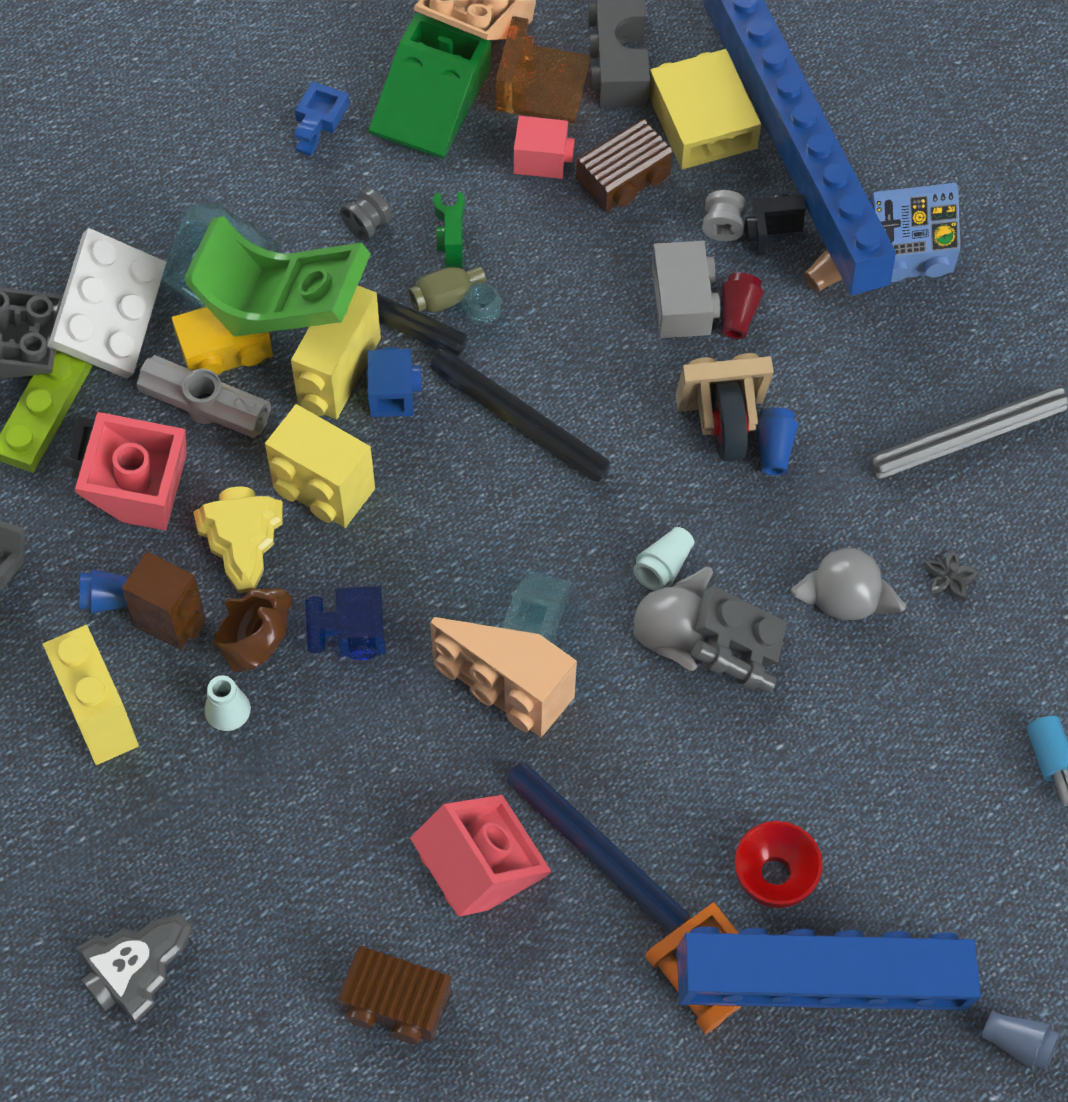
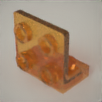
[496,16,590,123]

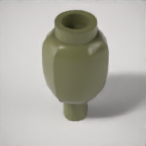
[408,266,486,313]

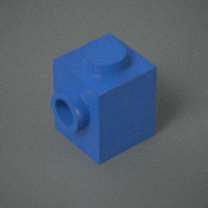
[368,347,422,417]

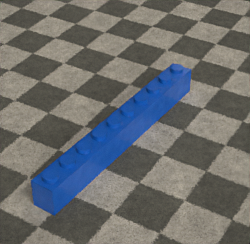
[703,0,896,296]

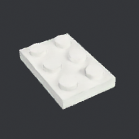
[48,228,166,379]

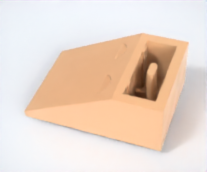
[414,0,536,40]
[430,617,577,738]

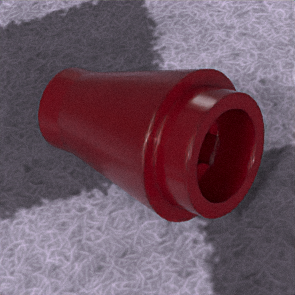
[721,272,764,339]

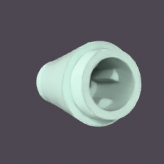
[634,527,694,591]
[204,676,251,731]

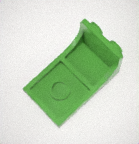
[185,216,371,337]

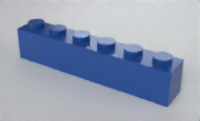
[677,927,981,1011]

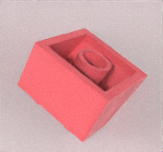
[75,412,187,531]
[410,795,552,917]

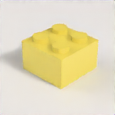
[265,404,375,528]

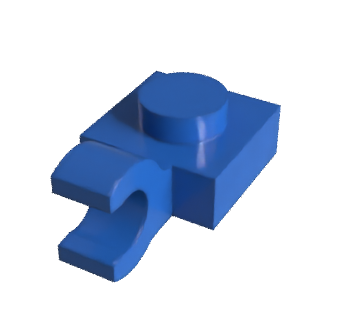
[294,82,350,156]

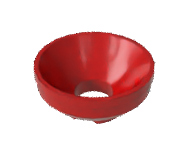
[734,821,823,908]

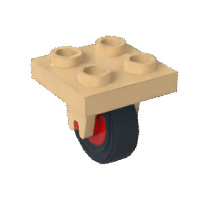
[675,353,774,461]

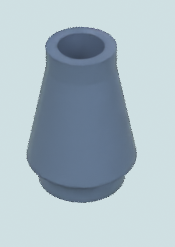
[982,1011,1060,1070]

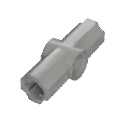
[137,355,271,438]

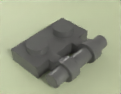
[692,586,787,693]

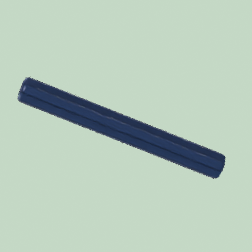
[507,762,690,934]

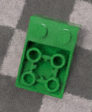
[369,13,491,159]

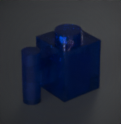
[305,586,386,661]

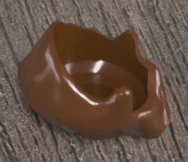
[213,588,293,673]

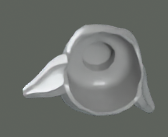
[791,548,906,620]
[633,566,713,671]

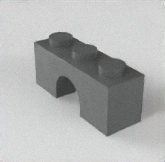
[588,0,650,107]

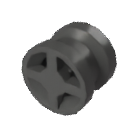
[340,187,393,241]

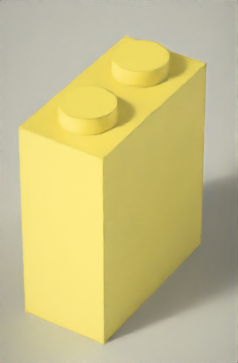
[649,49,761,170]
[291,285,381,420]
[42,625,139,765]

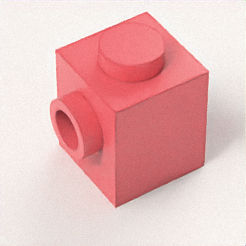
[514,116,575,179]

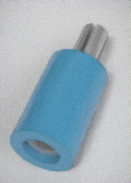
[1026,716,1068,806]

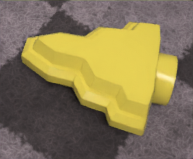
[193,487,283,593]

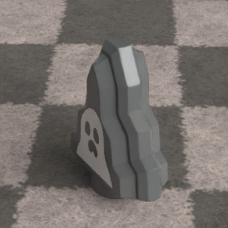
[76,914,192,1023]

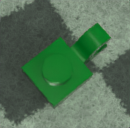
[433,192,465,268]

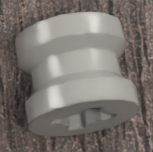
[702,190,747,242]

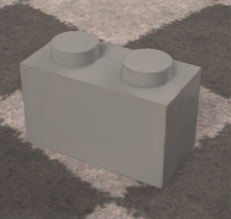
[652,240,720,338]

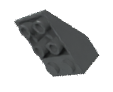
[0,287,63,379]

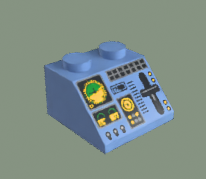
[870,183,960,282]

